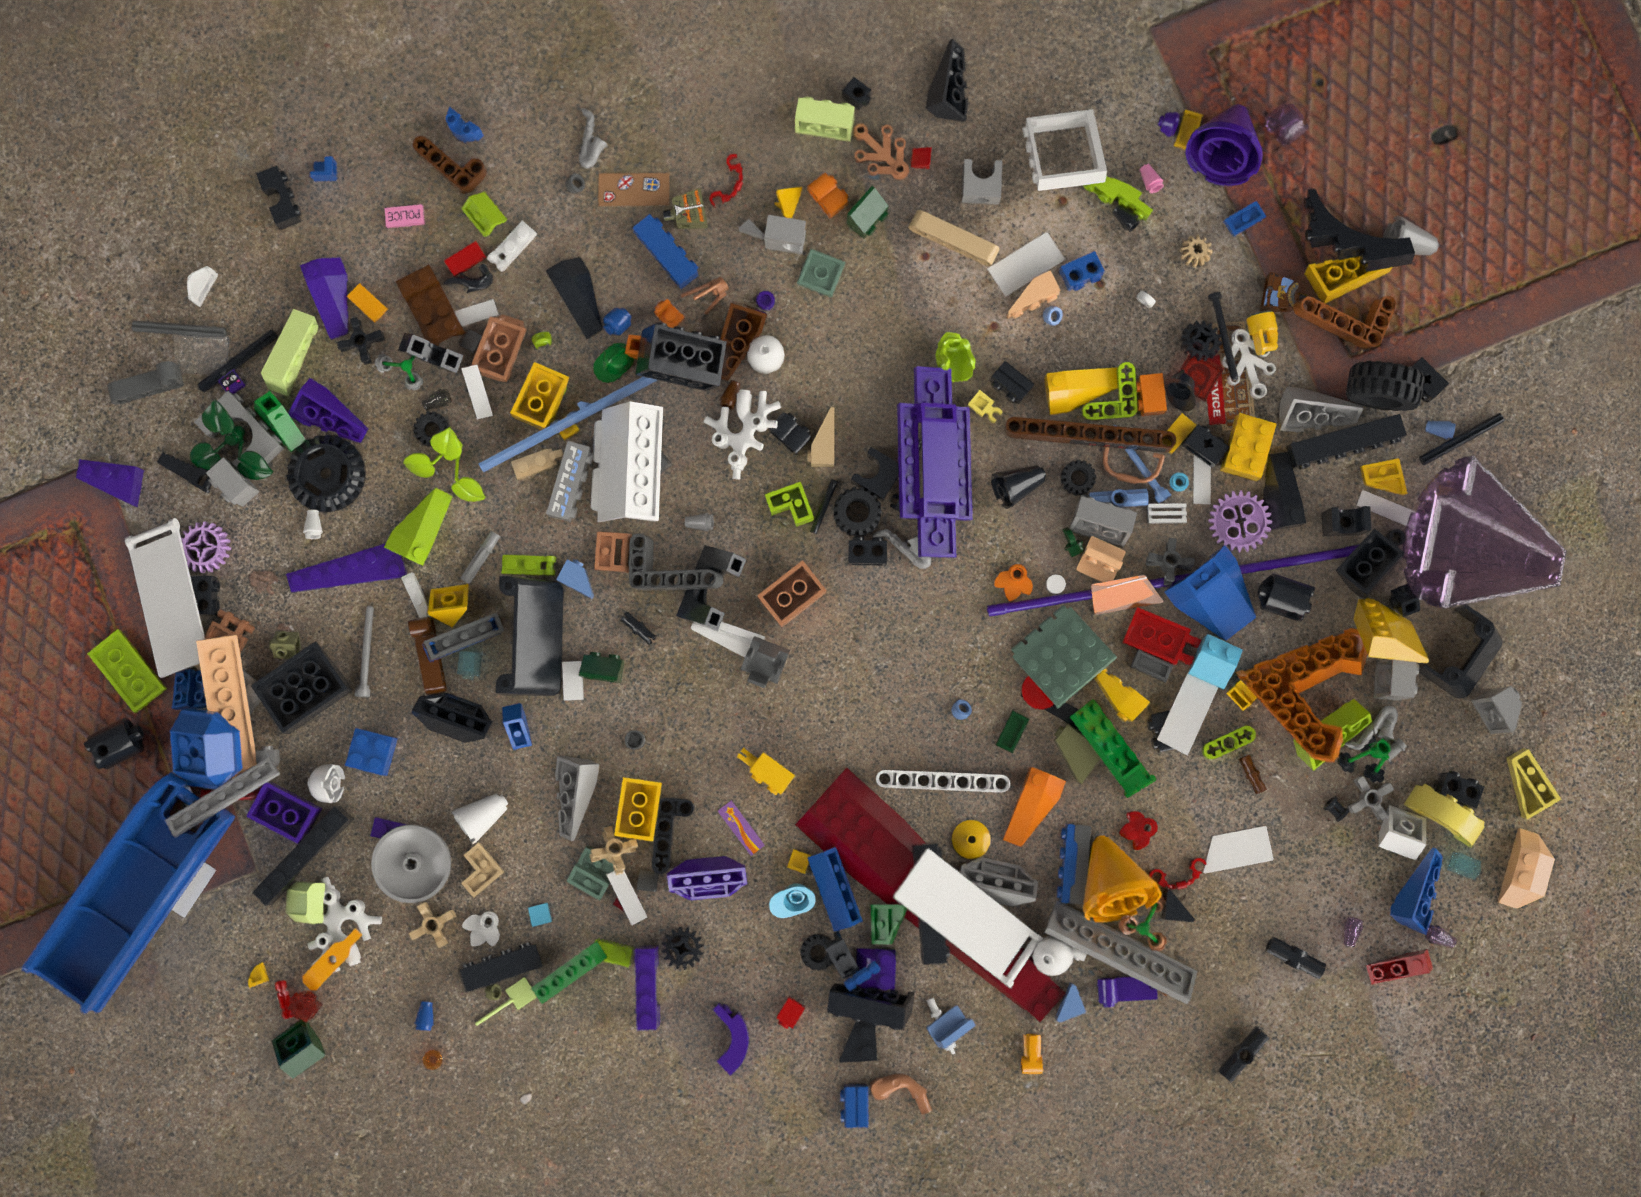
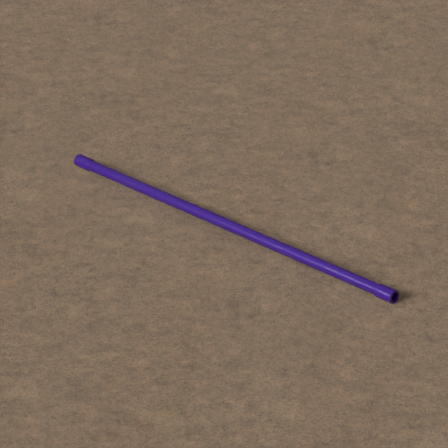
[987,545,1359,617]

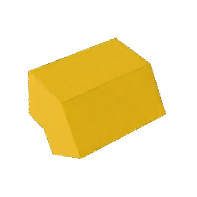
[1226,680,1257,711]

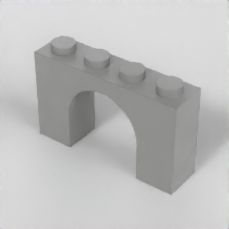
[194,391,284,467]

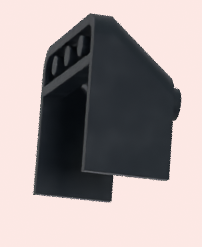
[1419,604,1503,699]

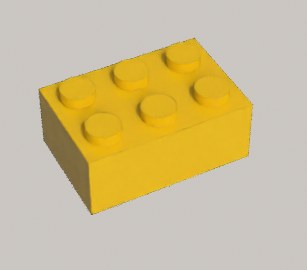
[1220,413,1277,482]

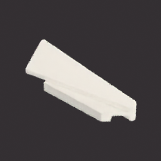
[691,622,765,657]

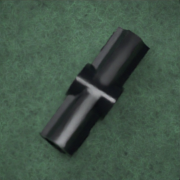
[1265,937,1326,979]
[1218,1026,1269,1083]

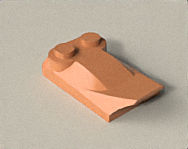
[471,315,526,382]

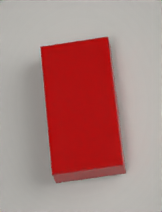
[444,241,487,277]

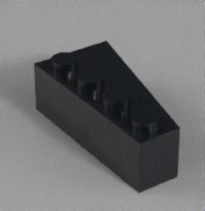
[458,942,543,993]
[827,983,915,1030]

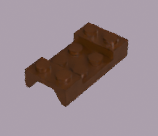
[395,265,466,346]

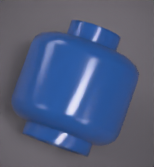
[603,308,631,336]

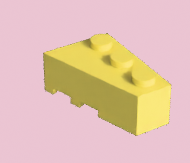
[1506,748,1561,820]

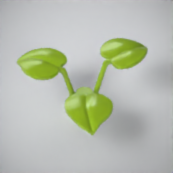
[403,427,486,502]

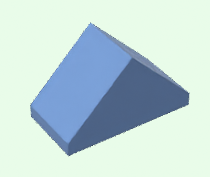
[1054,983,1086,1023]

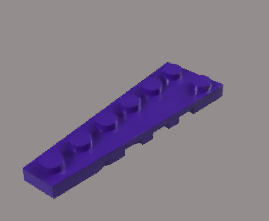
[286,544,407,593]

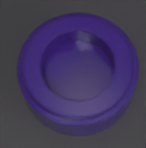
[756,291,775,311]

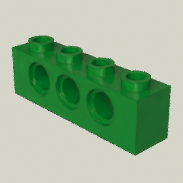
[531,941,608,1004]

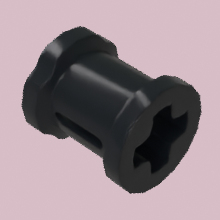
[1323,796,1350,822]

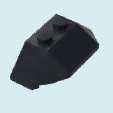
[412,692,492,743]

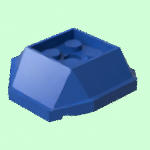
[170,708,242,789]

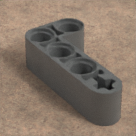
[107,361,184,405]

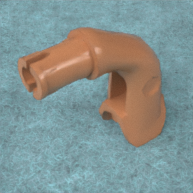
[870,1073,932,1115]

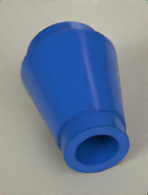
[414,1002,434,1031]

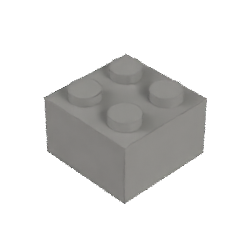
[206,458,260,507]

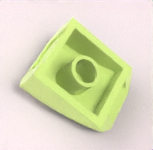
[286,881,325,923]

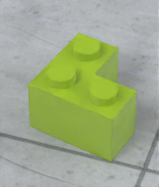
[765,482,814,527]

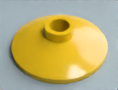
[952,820,991,859]

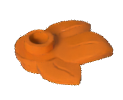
[994,564,1033,602]

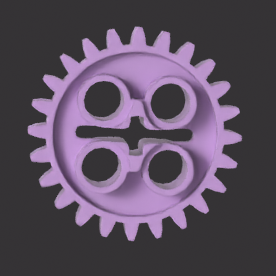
[1208,490,1272,553]

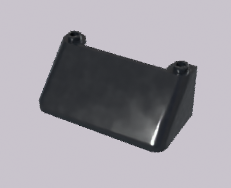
[495,576,564,696]

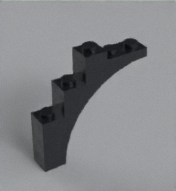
[1304,188,1415,272]

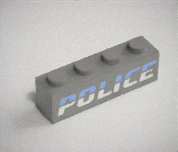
[546,441,593,522]

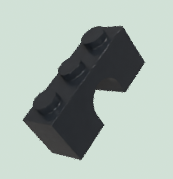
[256,165,302,230]
[398,333,463,373]

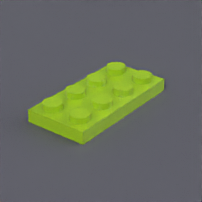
[87,629,167,713]

